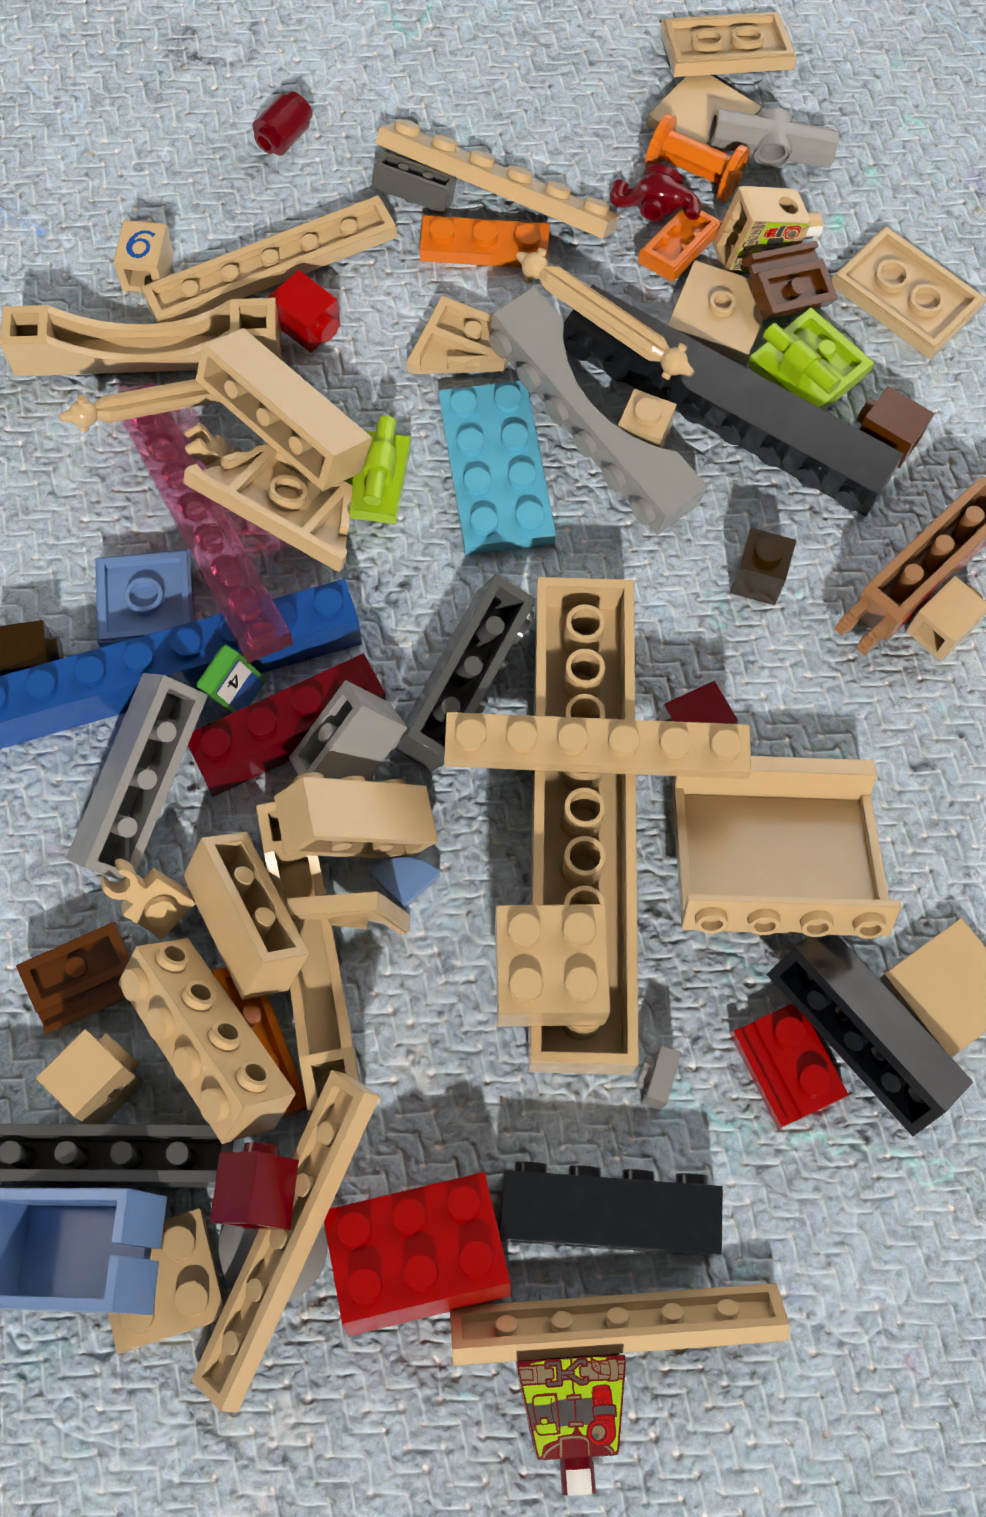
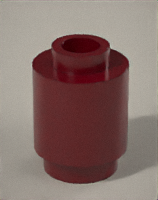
[252,91,313,156]

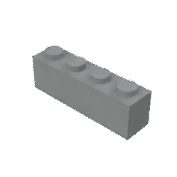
[66,673,208,881]

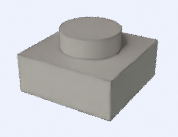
[636,1045,682,1111]

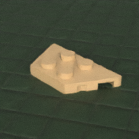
[183,443,353,573]

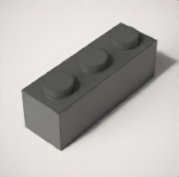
[371,152,457,214]

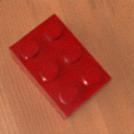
[324,1172,511,1336]

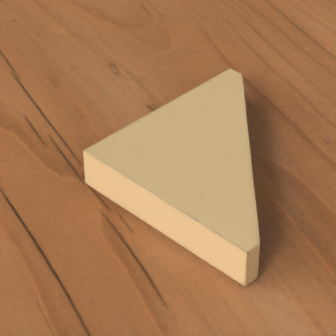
[287,891,410,935]

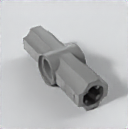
[707,107,839,168]

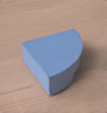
[369,857,440,910]

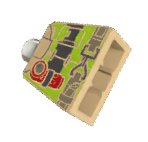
[712,186,823,275]

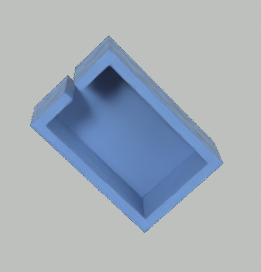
[0,1188,167,1315]

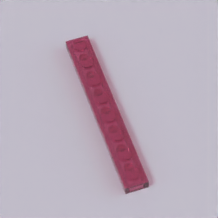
[121,382,293,664]

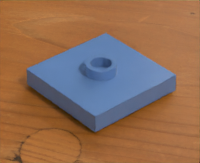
[95,549,195,648]

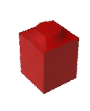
[268,270,340,353]

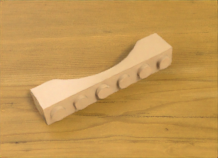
[0,298,281,376]
[256,802,361,1115]

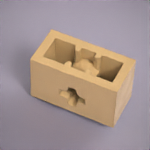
[35,1029,144,1124]

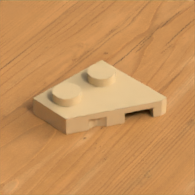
[406,296,509,374]

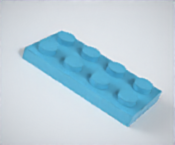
[439,381,556,556]

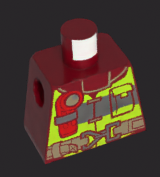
[515,1354,626,1496]

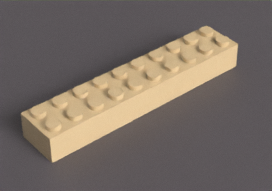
[528,577,639,1075]

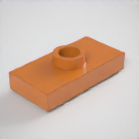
[638,207,722,283]

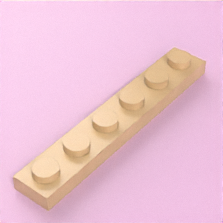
[375,119,620,239]
[141,195,397,323]
[444,712,751,779]
[191,1070,380,1412]
[450,1283,790,1366]

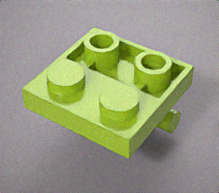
[747,308,875,411]
[345,416,411,525]

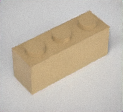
[274,772,438,858]
[183,832,309,1000]

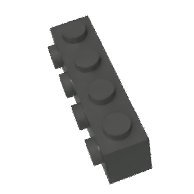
[395,574,536,771]

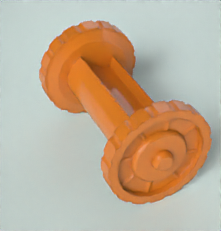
[645,113,750,203]

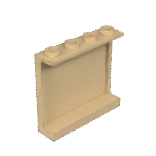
[671,756,901,939]

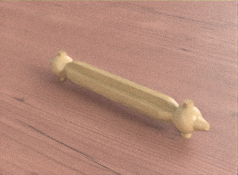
[516,248,694,380]
[59,379,220,432]

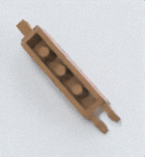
[834,476,986,655]

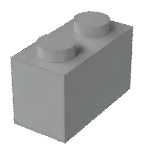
[289,680,407,781]

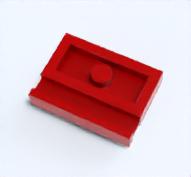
[730,1004,849,1129]

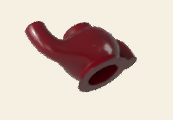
[610,164,701,221]

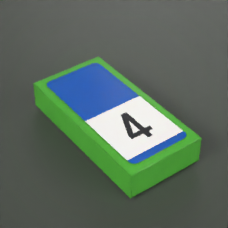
[197,645,268,714]

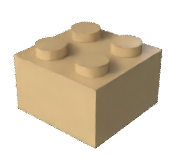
[495,904,610,1027]

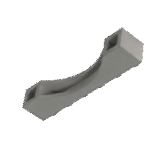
[489,286,708,535]

